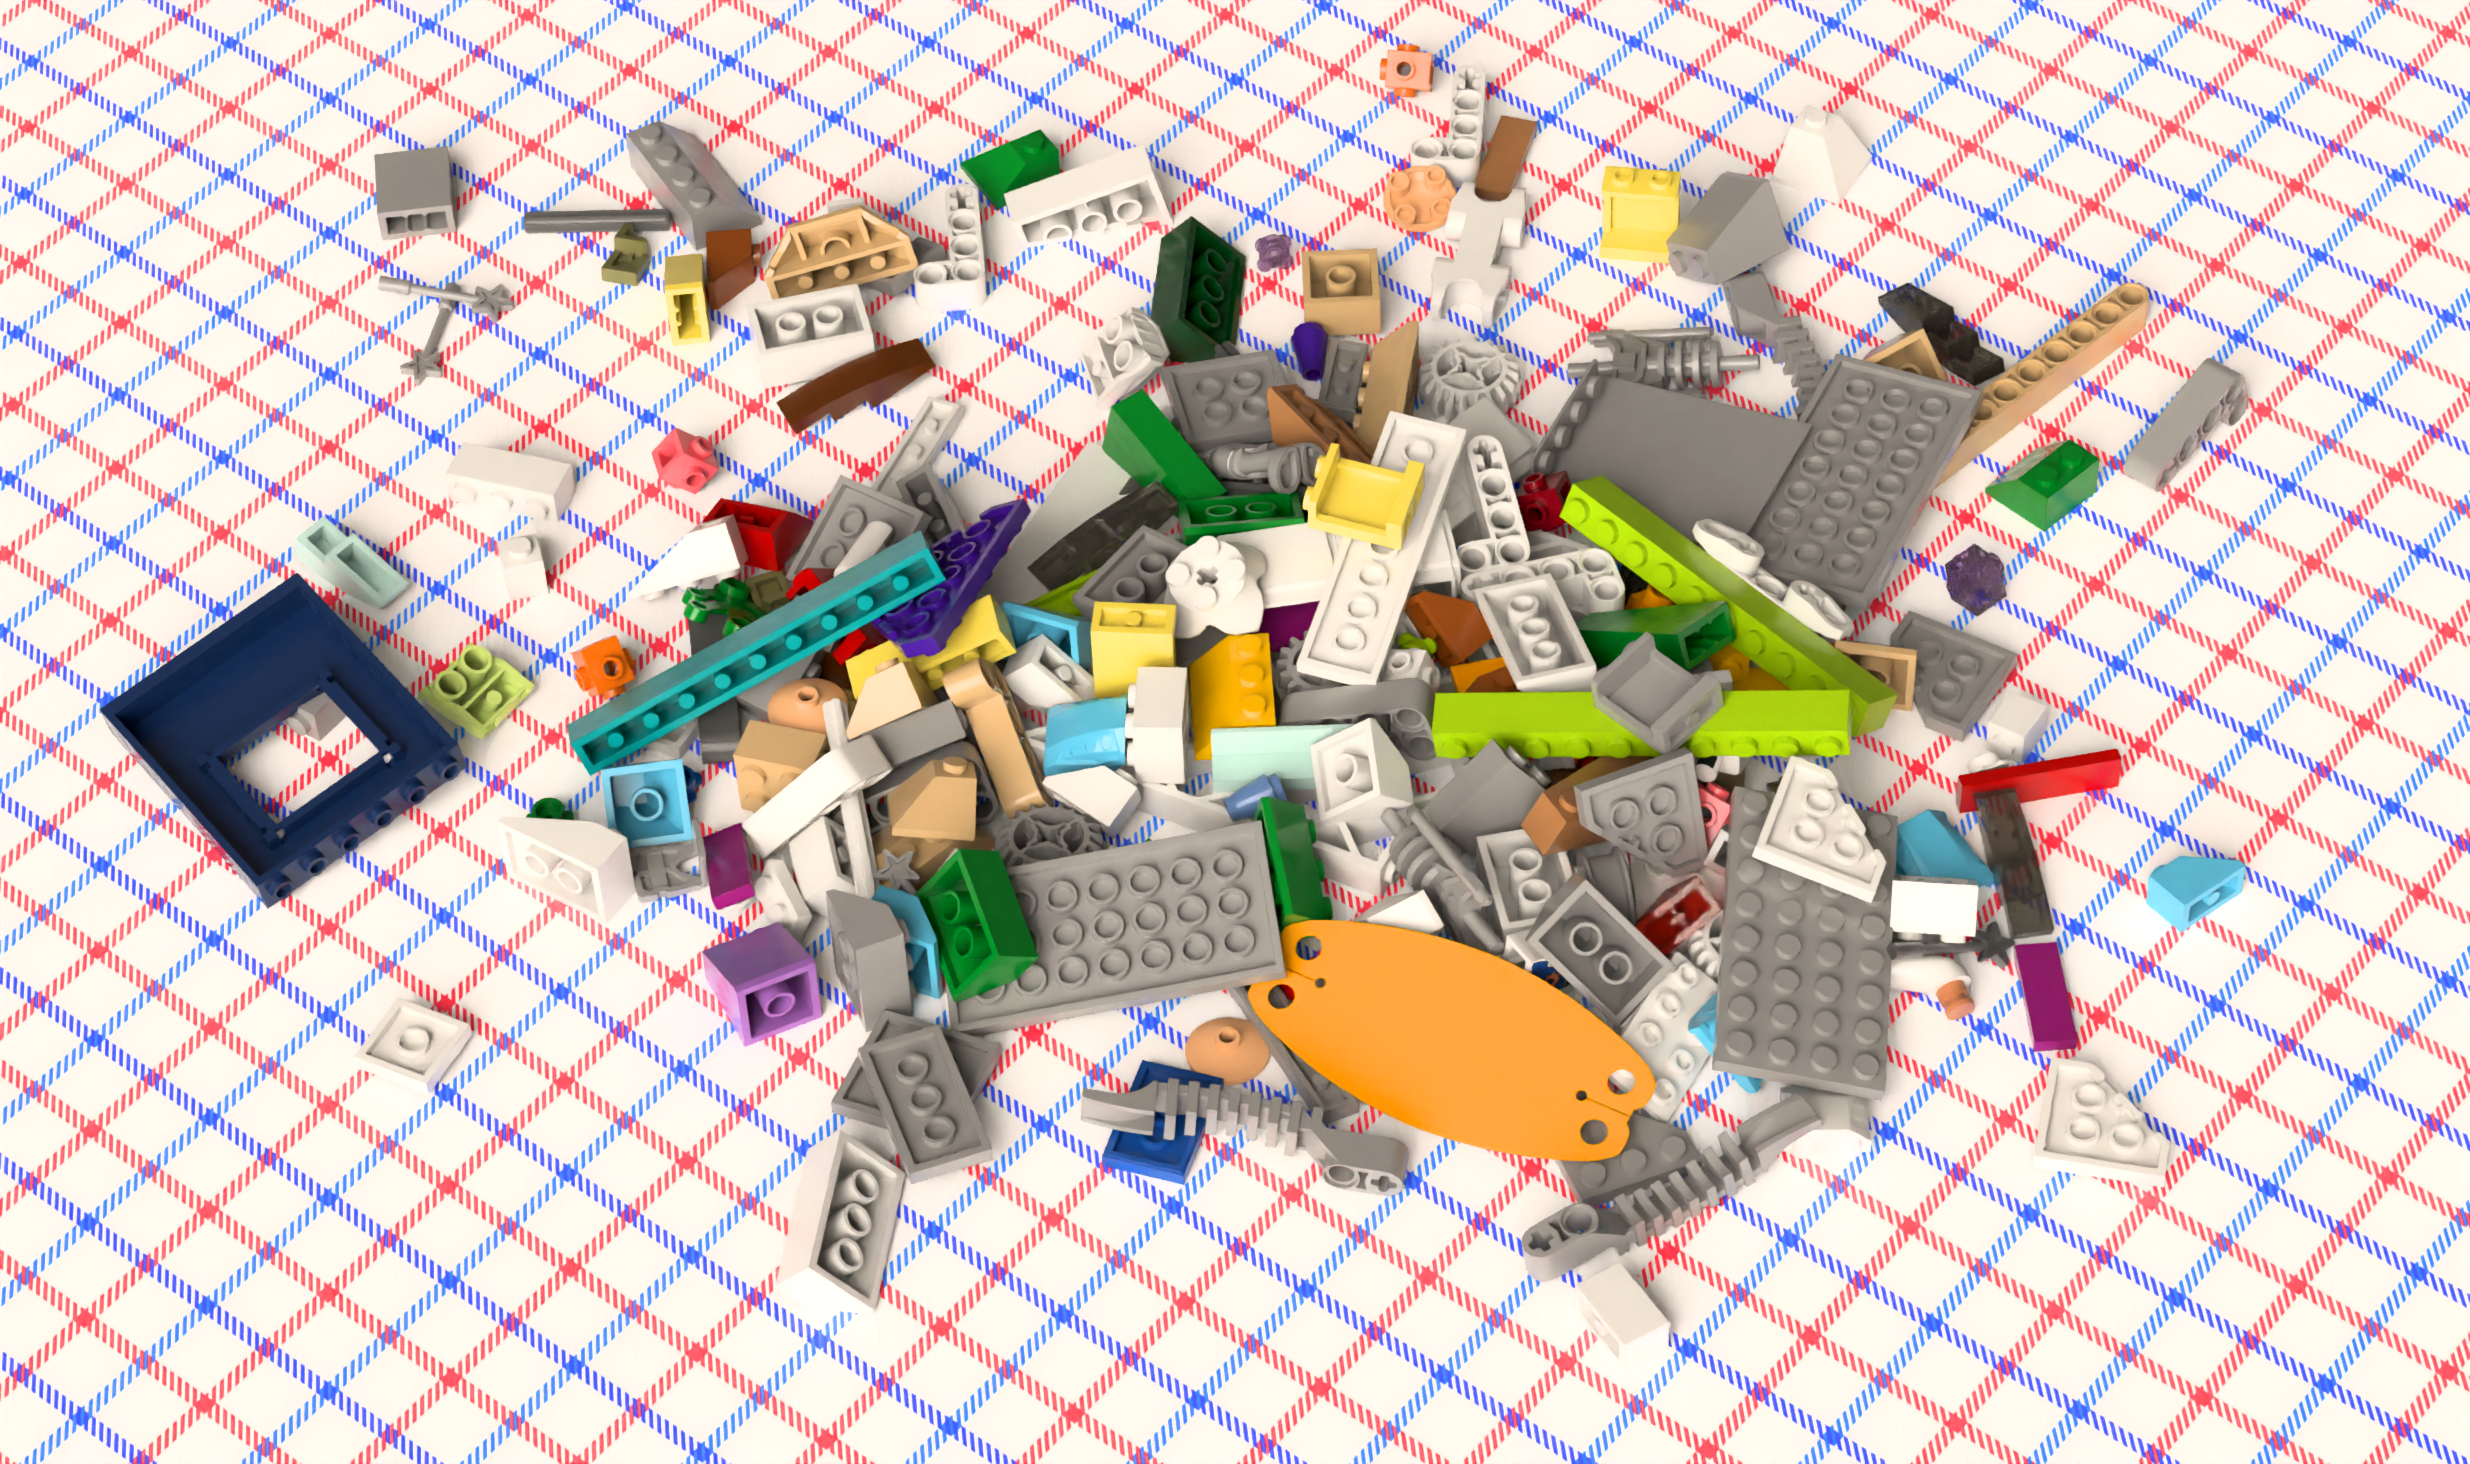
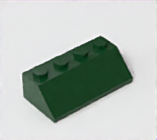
[1150,216,1246,363]

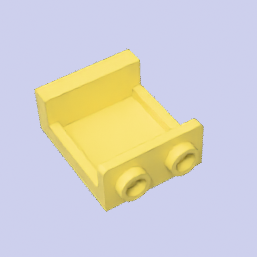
[1600,166,1681,264]
[1303,442,1425,550]
[1090,601,1177,698]

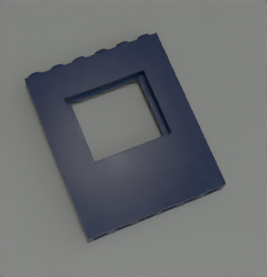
[99,573,467,909]

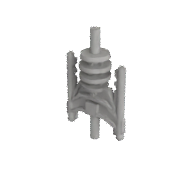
[1568,327,1760,399]
[1381,809,1505,956]

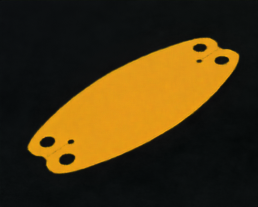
[1248,920,1656,1161]

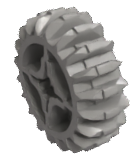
[994,802,1105,868]

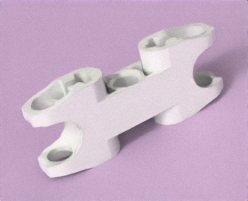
[1430,181,1526,326]
[1692,518,1855,641]

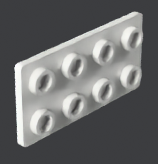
[1609,952,1718,1123]

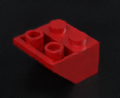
[703,498,814,572]

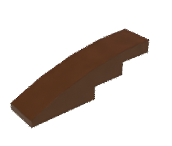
[776,338,936,435]

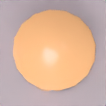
[1383,165,1457,232]

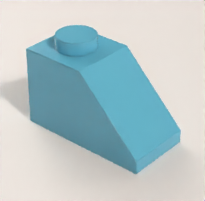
[2146,856,2246,933]

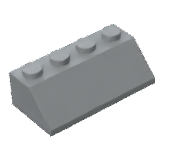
[626,121,762,251]

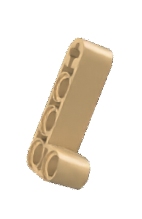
[942,657,1052,819]

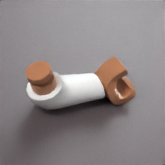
[1890,955,1976,1020]

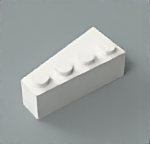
[1004,144,1173,248]

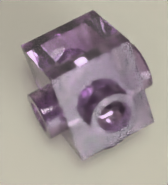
[1945,543,2007,617]

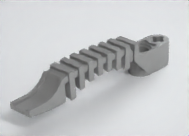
[1724,272,1826,421]
[1080,1078,1409,1196]
[1521,1093,1822,1282]

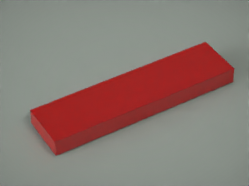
[1956,749,2122,814]

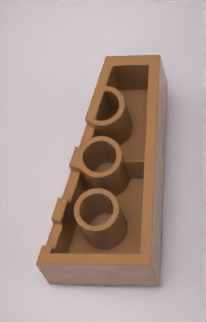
[1520,756,1651,856]

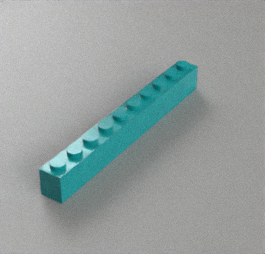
[567,530,946,776]

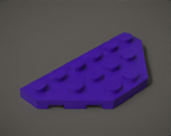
[871,498,1031,658]

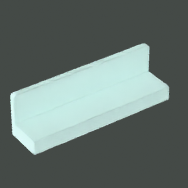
[1211,724,1355,793]

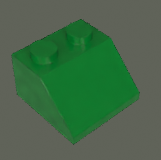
[1985,439,2100,532]

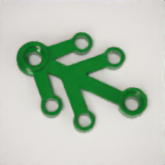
[682,577,768,638]

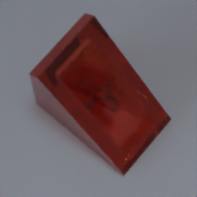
[1634,875,1723,956]

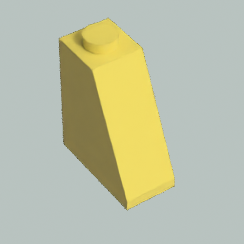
[664,253,710,346]

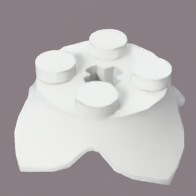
[1164,536,1266,639]

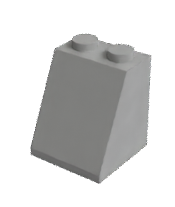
[1666,171,1789,285]

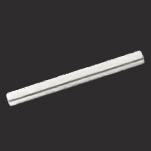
[822,698,880,899]

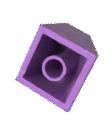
[702,922,822,1047]

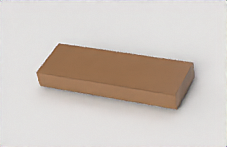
[1475,115,1537,202]

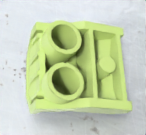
[417,642,535,740]

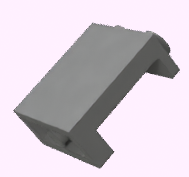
[1590,632,1724,755]

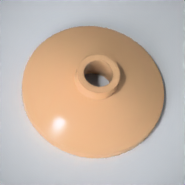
[767,678,849,737]
[1185,1017,1270,1085]

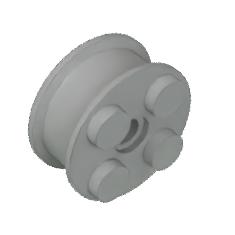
[1570,846,1636,927]

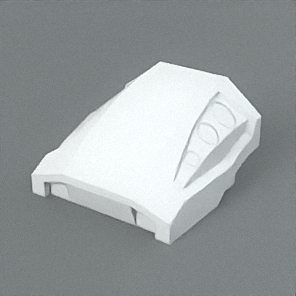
[1076,306,1170,410]
[1780,1085,1871,1159]

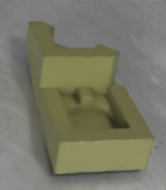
[601,222,650,286]
[744,569,791,614]

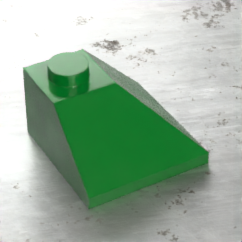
[960,129,1060,210]

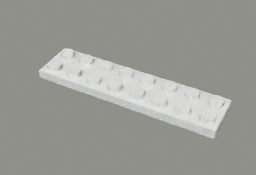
[1297,411,1467,685]

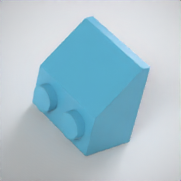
[871,885,943,999]

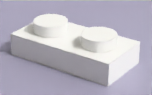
[755,860,812,944]

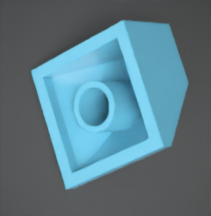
[1002,601,1093,671]
[600,758,692,849]

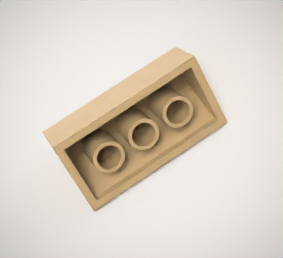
[1353,320,1420,453]

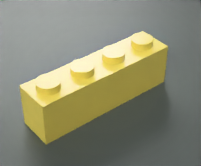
[845,594,1017,701]

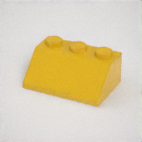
[1189,633,1276,761]

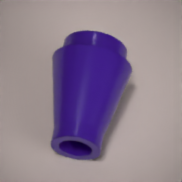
[1290,322,1328,381]

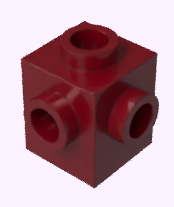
[1515,470,1572,532]

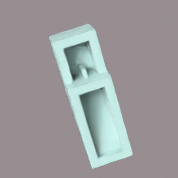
[293,516,409,609]

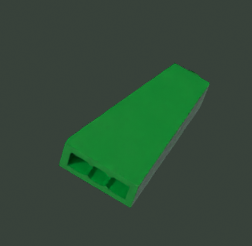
[1102,389,1227,519]
[1576,601,1737,671]

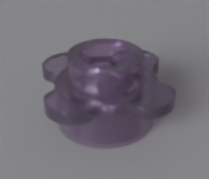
[1255,234,1294,272]

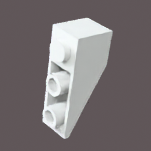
[628,514,749,601]

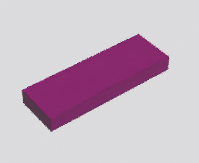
[703,822,755,910]
[2014,942,2077,1052]

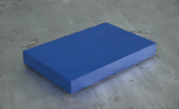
[1102,1060,1224,1185]

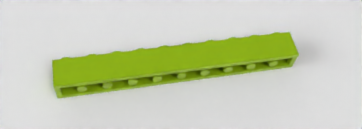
[1559,475,1898,738]
[1431,690,1853,759]

